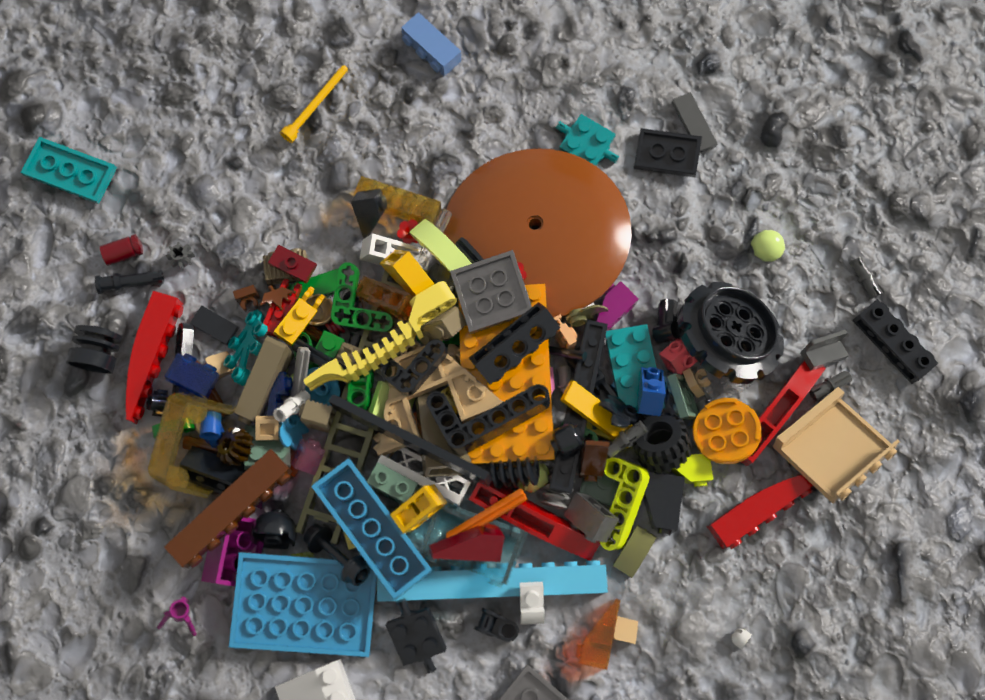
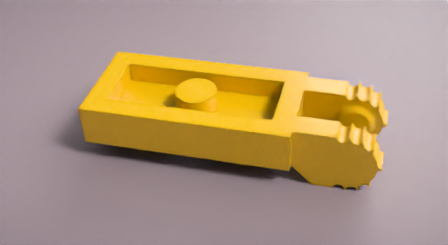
[273,286,326,346]

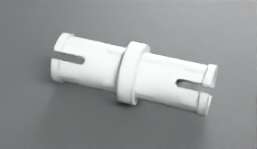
[273,390,311,422]

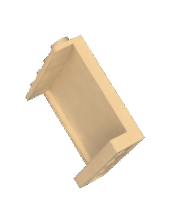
[773,387,900,504]

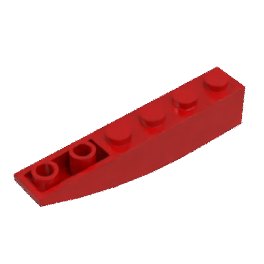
[126,291,184,424]
[741,360,826,467]
[706,475,813,549]
[469,481,600,561]

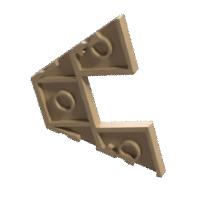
[377,345,503,456]

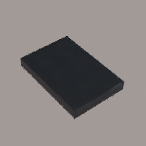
[634,128,702,178]

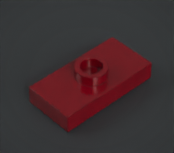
[268,244,317,284]

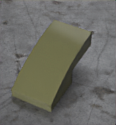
[613,525,657,578]

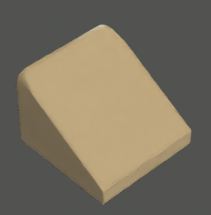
[205,351,236,380]
[611,616,638,644]

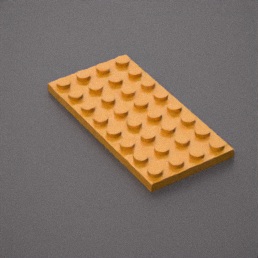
[458,284,555,464]

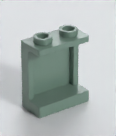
[367,462,420,505]

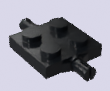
[385,598,447,674]

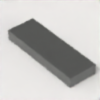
[672,92,718,153]

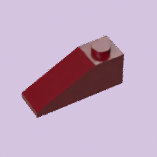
[428,524,505,562]

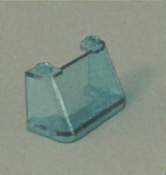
[420,503,528,588]

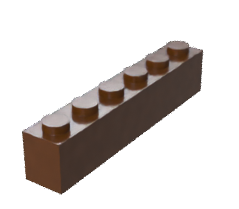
[164,449,293,569]

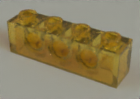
[354,176,442,226]

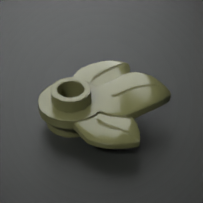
[566,305,608,327]

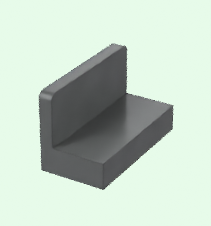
[800,330,849,371]

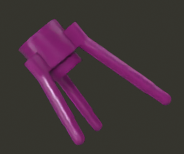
[157,596,197,636]

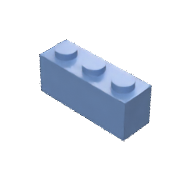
[401,12,461,77]

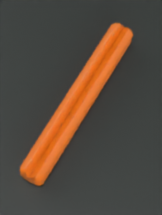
[445,489,527,538]

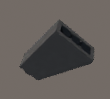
[637,471,685,535]

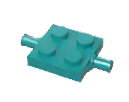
[556,114,619,166]

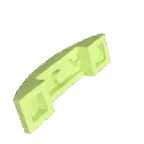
[409,219,472,273]

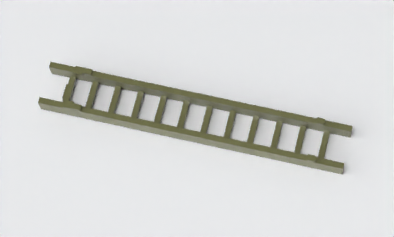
[296,270,412,545]

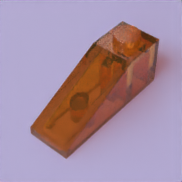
[356,275,413,322]
[575,599,620,670]

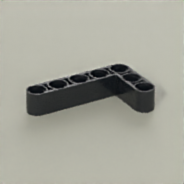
[426,384,550,456]

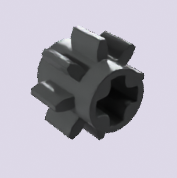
[166,242,195,270]

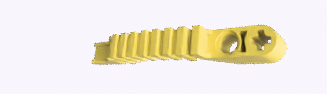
[303,281,457,391]

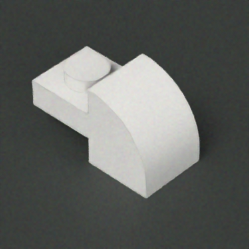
[520,582,544,625]

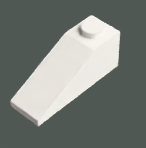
[359,234,430,271]

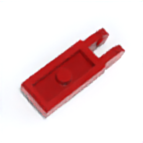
[263,279,302,339]

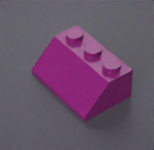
[201,518,264,586]

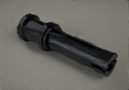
[95,270,164,295]

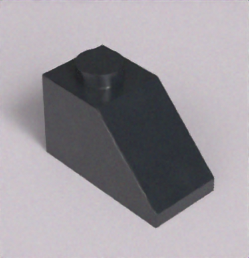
[350,189,387,239]

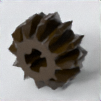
[216,427,254,466]

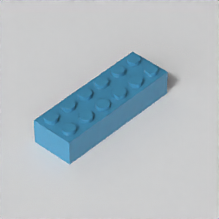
[311,458,433,600]

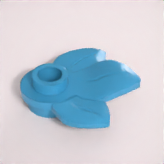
[278,414,309,451]

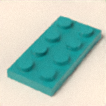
[20,137,117,204]
[605,324,666,414]

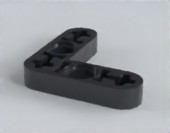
[365,339,448,396]

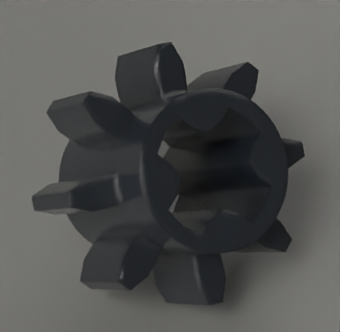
[146,389,174,417]

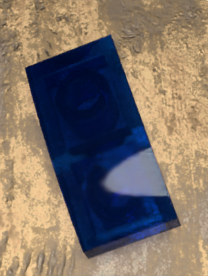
[267,372,293,416]

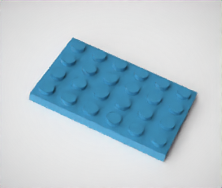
[229,552,377,657]

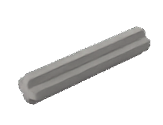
[291,347,310,397]

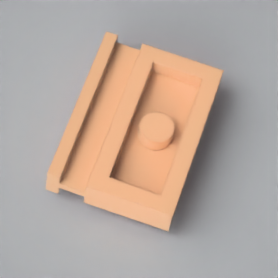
[554,315,578,350]

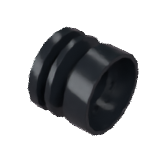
[66,325,122,374]

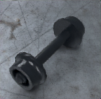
[303,524,371,586]

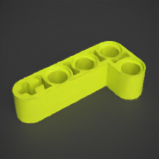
[600,458,650,551]

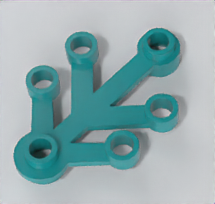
[223,310,268,386]

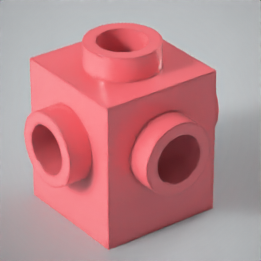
[659,339,698,375]

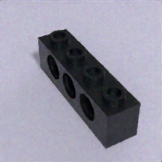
[469,302,561,385]

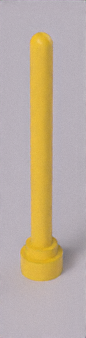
[279,65,348,143]

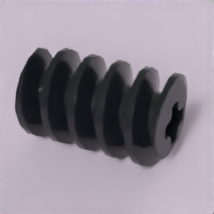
[490,456,540,489]

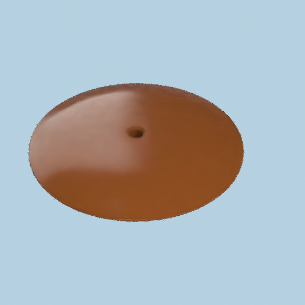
[442,148,631,318]

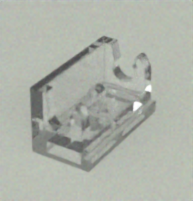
[702,377,753,402]

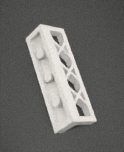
[378,448,471,507]

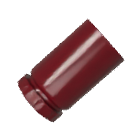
[100,234,143,266]

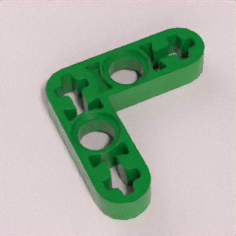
[331,262,395,332]

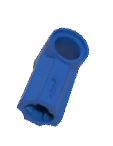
[200,411,225,448]

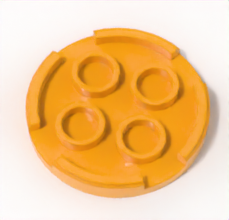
[692,398,761,464]

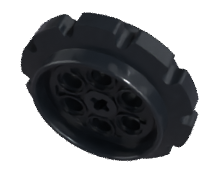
[678,282,784,384]

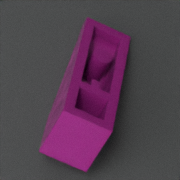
[596,281,639,331]

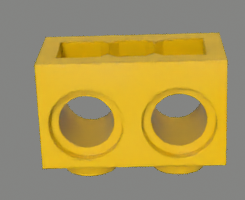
[390,484,448,534]

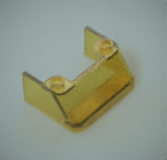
[148,392,236,499]

